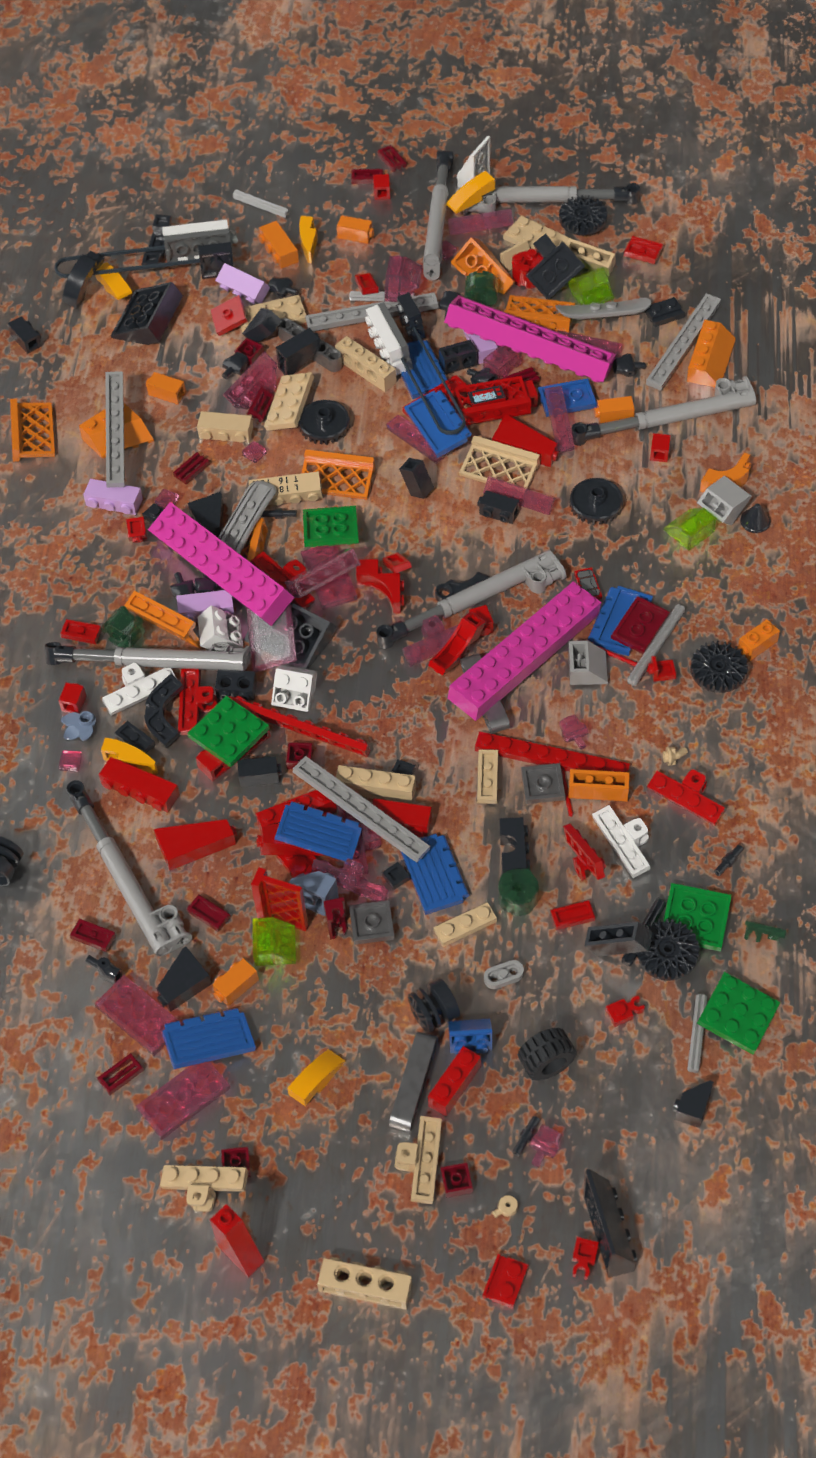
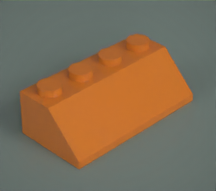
[687,319,736,388]

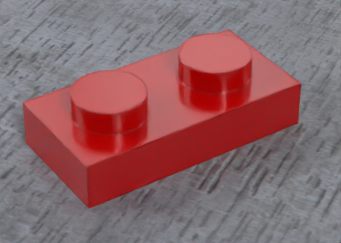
[60,619,102,644]

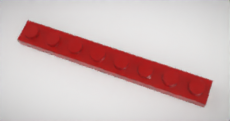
[229,696,371,757]
[475,731,630,772]

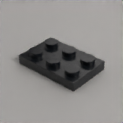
[526,241,585,300]

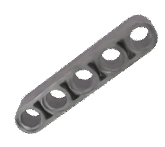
[277,318,342,372]
[460,654,510,734]
[389,1031,438,1132]

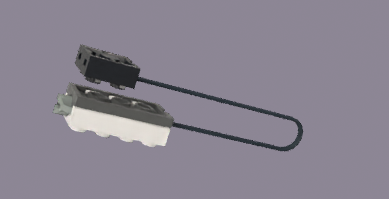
[55,220,238,279]
[365,292,466,435]

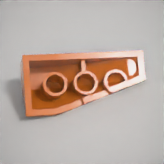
[451,237,515,295]

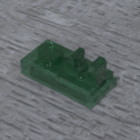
[744,920,786,943]

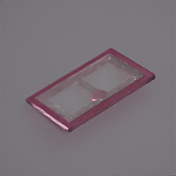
[246,588,297,673]

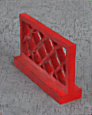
[454,376,531,425]
[251,867,308,931]

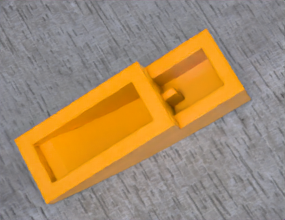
[447,171,495,214]
[299,216,318,263]
[95,262,132,300]
[101,737,158,775]
[287,1049,345,1106]

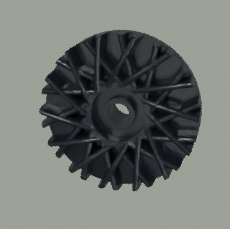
[559,195,607,235]
[299,400,350,445]
[570,478,623,525]
[690,640,748,693]
[637,919,699,981]

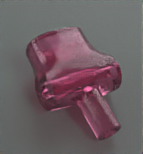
[559,715,588,750]
[529,1125,562,1168]

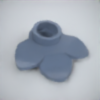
[60,711,96,741]

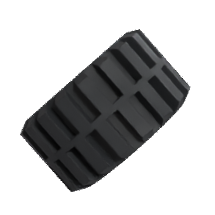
[518,1028,577,1081]

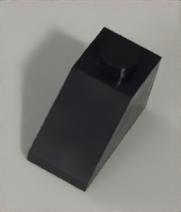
[242,308,282,343]
[673,1080,714,1128]

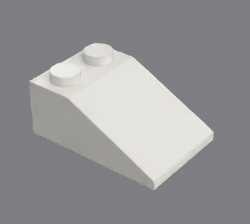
[457,136,490,188]

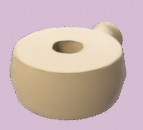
[492,1195,519,1218]

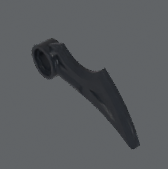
[435,572,507,602]

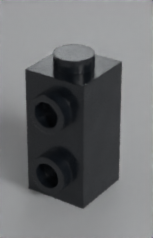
[7,316,42,354]
[399,458,434,499]
[477,490,519,524]
[237,756,282,787]

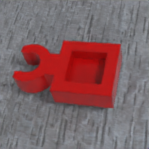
[605,996,645,1027]
[572,1237,599,1280]

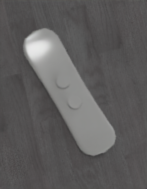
[555,297,651,319]
[218,481,277,554]

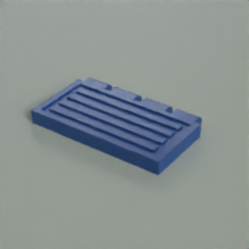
[400,340,448,399]
[404,390,472,458]
[588,586,653,656]
[275,801,362,863]
[400,834,469,915]
[162,1008,256,1070]

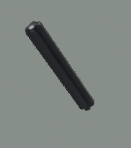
[622,898,666,967]

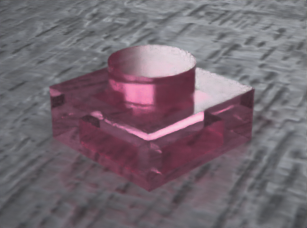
[442,240,457,260]
[242,441,267,464]
[154,488,179,509]
[58,750,82,772]

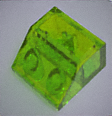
[568,267,614,305]
[252,917,296,966]

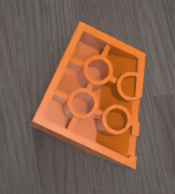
[79,403,154,459]

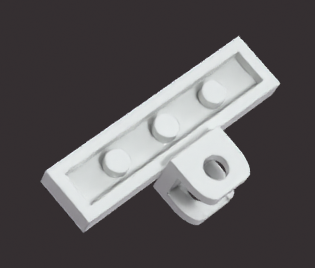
[102,663,176,716]
[592,805,650,878]

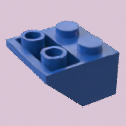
[448,1019,492,1054]

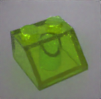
[664,508,717,550]

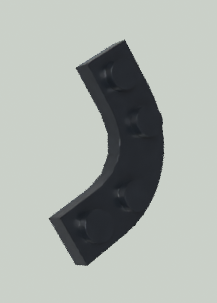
[144,674,185,748]

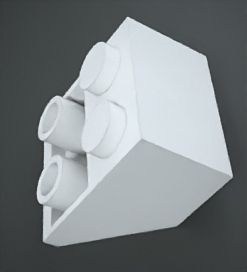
[198,605,243,650]
[271,665,318,712]

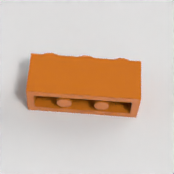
[258,221,299,269]
[569,769,629,802]

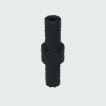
[261,508,297,519]
[714,845,744,876]
[512,1116,540,1157]

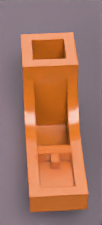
[700,452,751,493]

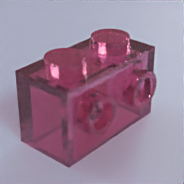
[483,346,522,380]

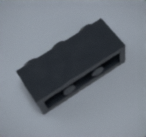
[584,921,653,957]

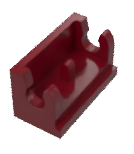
[323,897,347,940]

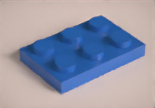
[538,378,597,417]

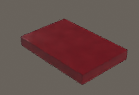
[611,596,670,654]

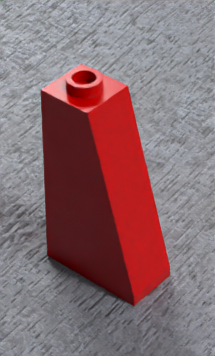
[492,414,559,467]
[256,812,331,856]
[154,819,237,870]
[209,1204,265,1278]

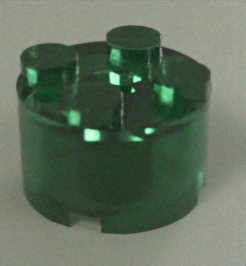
[464,271,498,307]
[101,606,145,648]
[498,869,539,916]

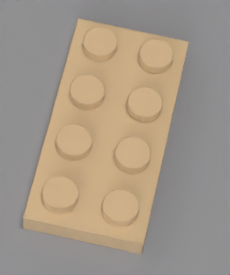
[503,216,569,250]
[240,295,306,337]
[264,372,314,431]

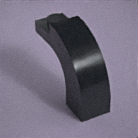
[62,250,105,308]

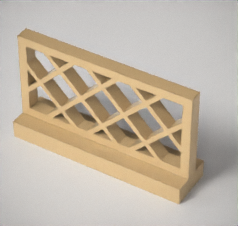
[459,435,540,495]

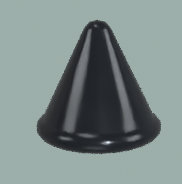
[740,503,771,533]

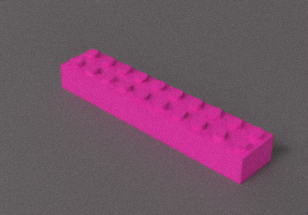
[444,295,616,382]
[148,502,295,626]
[447,581,602,721]

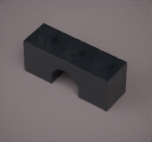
[499,817,530,880]

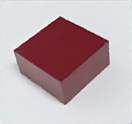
[234,338,264,366]
[286,742,313,769]
[221,1147,251,1178]
[440,1162,473,1198]

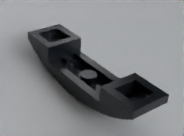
[141,214,172,265]

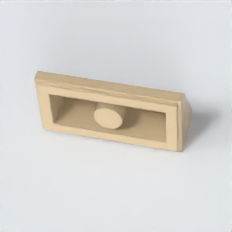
[500,240,530,272]

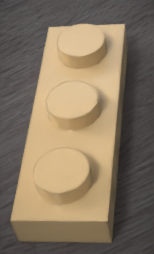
[477,750,498,804]
[433,902,497,947]

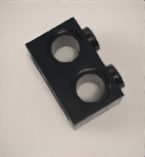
[439,339,477,374]
[215,669,257,701]

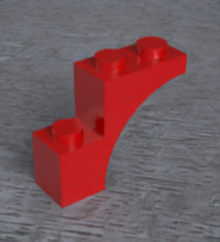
[356,559,404,613]
[428,611,486,676]

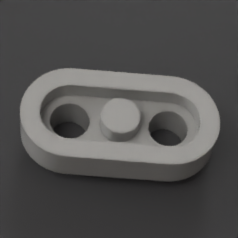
[484,960,524,989]

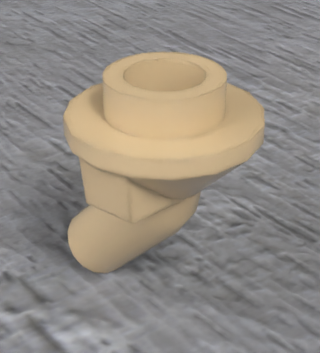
[663,747,688,766]

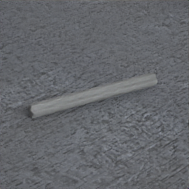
[627,604,685,686]

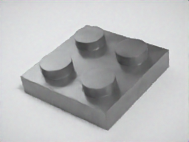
[521,763,565,804]
[349,900,394,945]

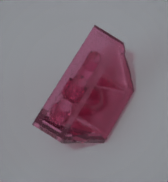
[384,256,423,302]
[223,351,277,411]

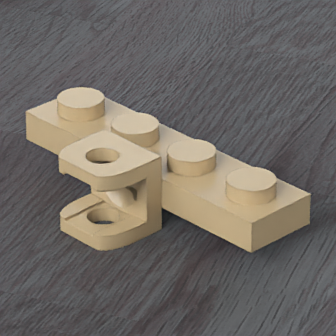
[394,1116,442,1204]
[160,1165,248,1212]

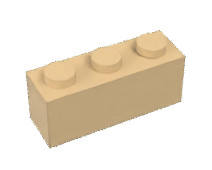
[566,238,616,277]
[197,411,253,443]

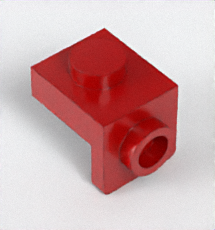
[126,517,147,543]
[648,656,676,682]

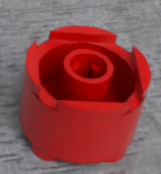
[512,249,543,289]

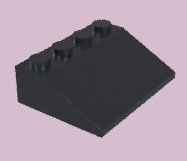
[111,282,183,345]
[244,602,337,669]
[583,1169,638,1278]

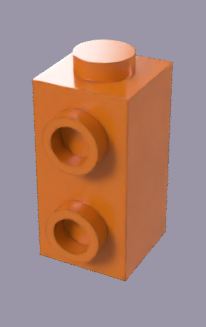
[336,215,375,244]
[146,372,186,405]
[594,396,635,424]
[738,619,780,661]
[212,958,259,1006]

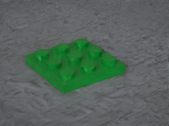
[303,506,359,547]
[187,696,270,767]
[663,883,732,952]
[696,972,780,1055]

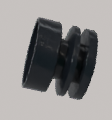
[0,836,24,886]
[407,978,460,1033]

